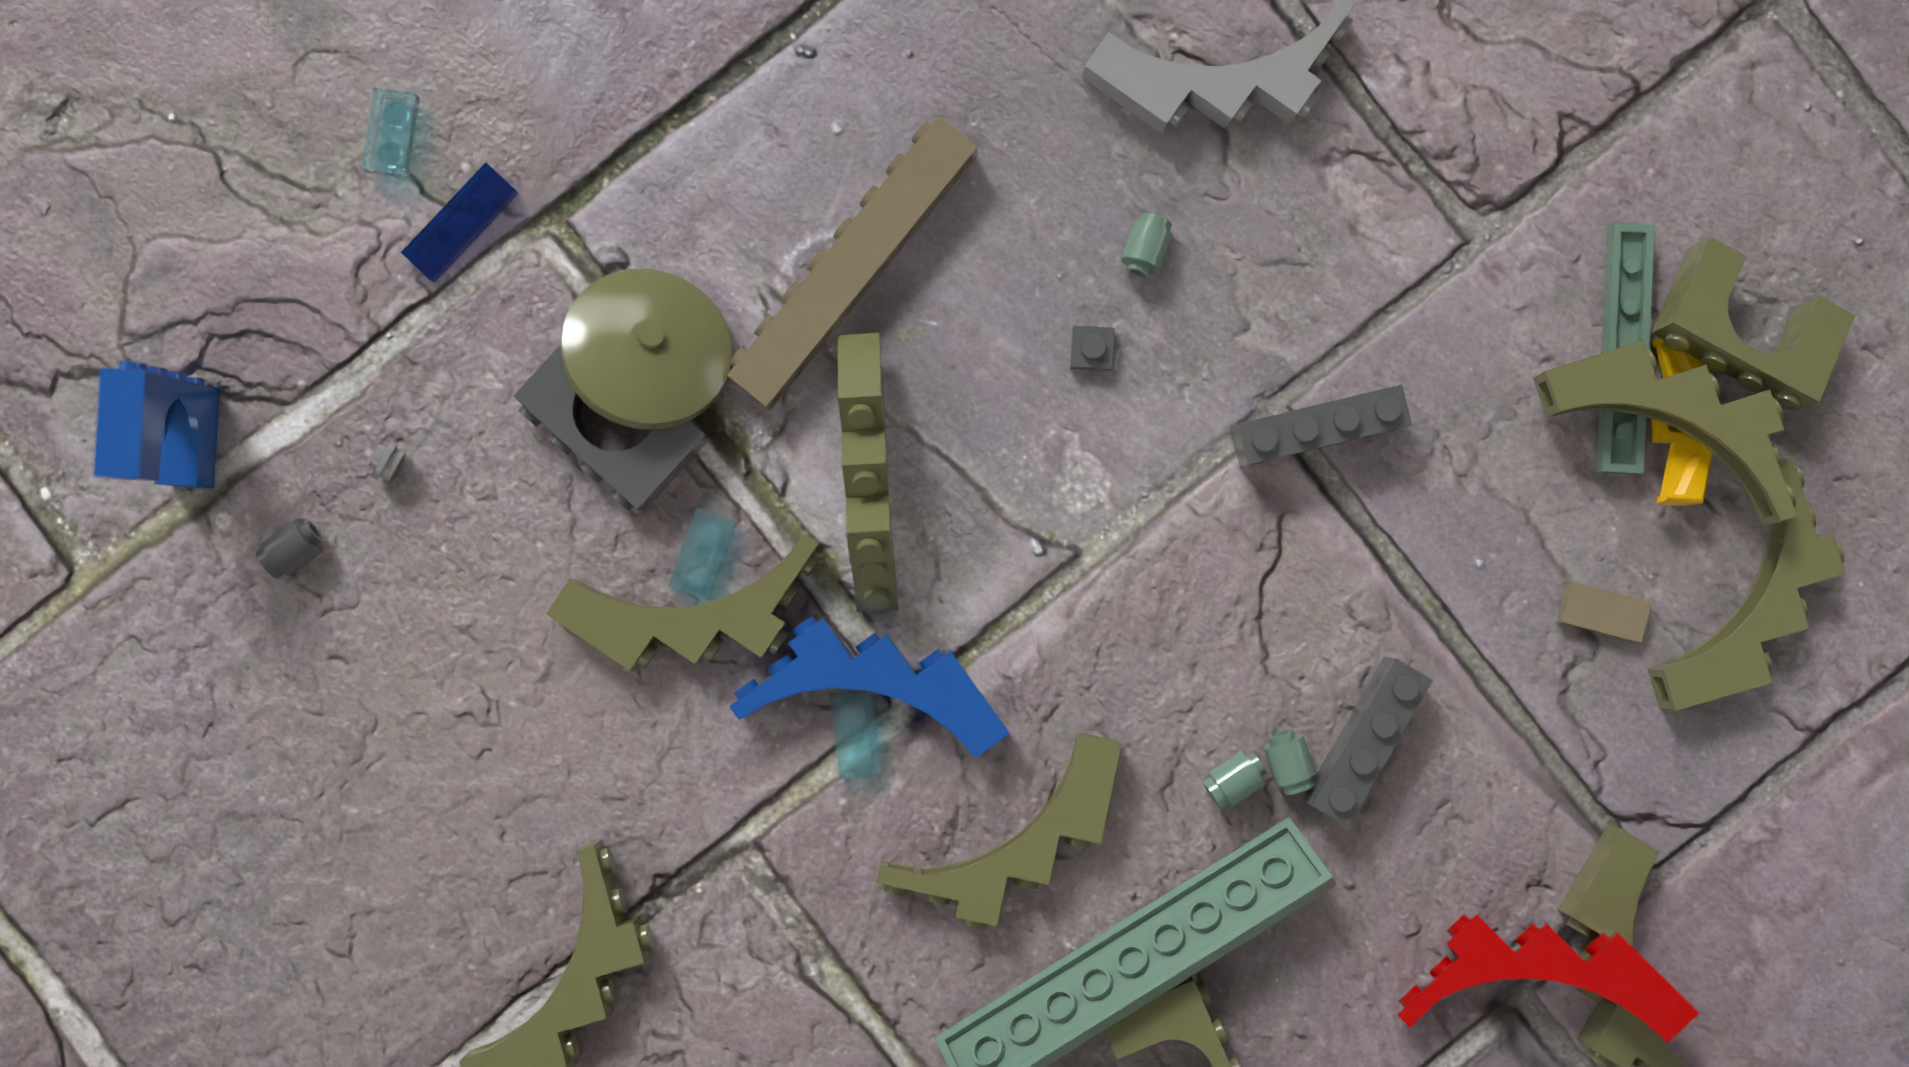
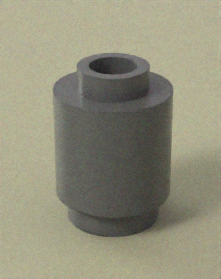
[256,519,324,579]

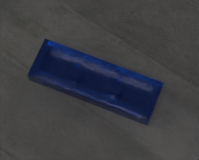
[400,162,519,283]

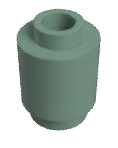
[1121,213,1173,279]
[1263,729,1316,795]
[1202,750,1267,810]

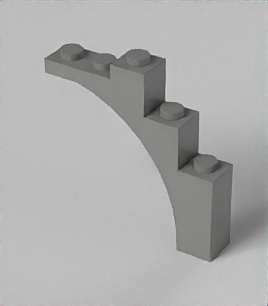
[1082,0,1355,134]

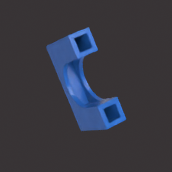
[93,361,220,488]

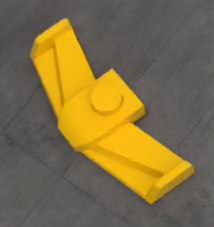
[1651,338,1713,506]

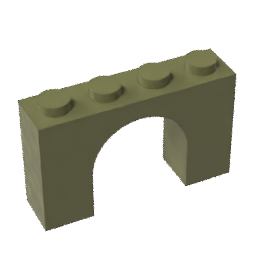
[1651,236,1855,411]
[1105,976,1240,1067]

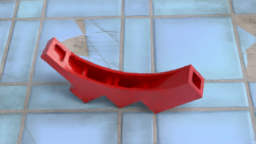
[1398,914,1700,1043]

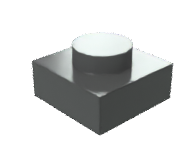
[1070,325,1115,371]

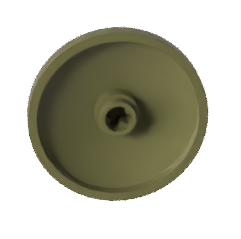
[561,269,732,430]

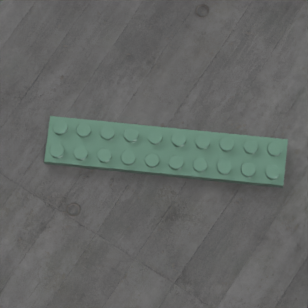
[935,817,1337,1067]

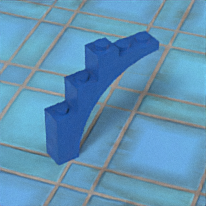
[729,616,1010,758]

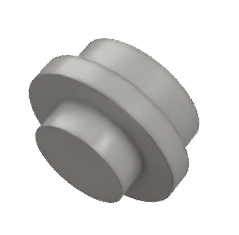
[368,441,406,481]

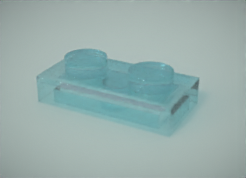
[362,87,420,179]
[668,508,737,600]
[830,691,882,779]

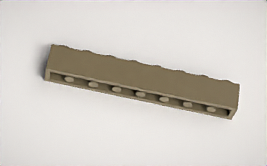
[727,115,978,411]

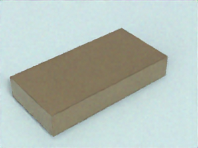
[1556,582,1652,643]

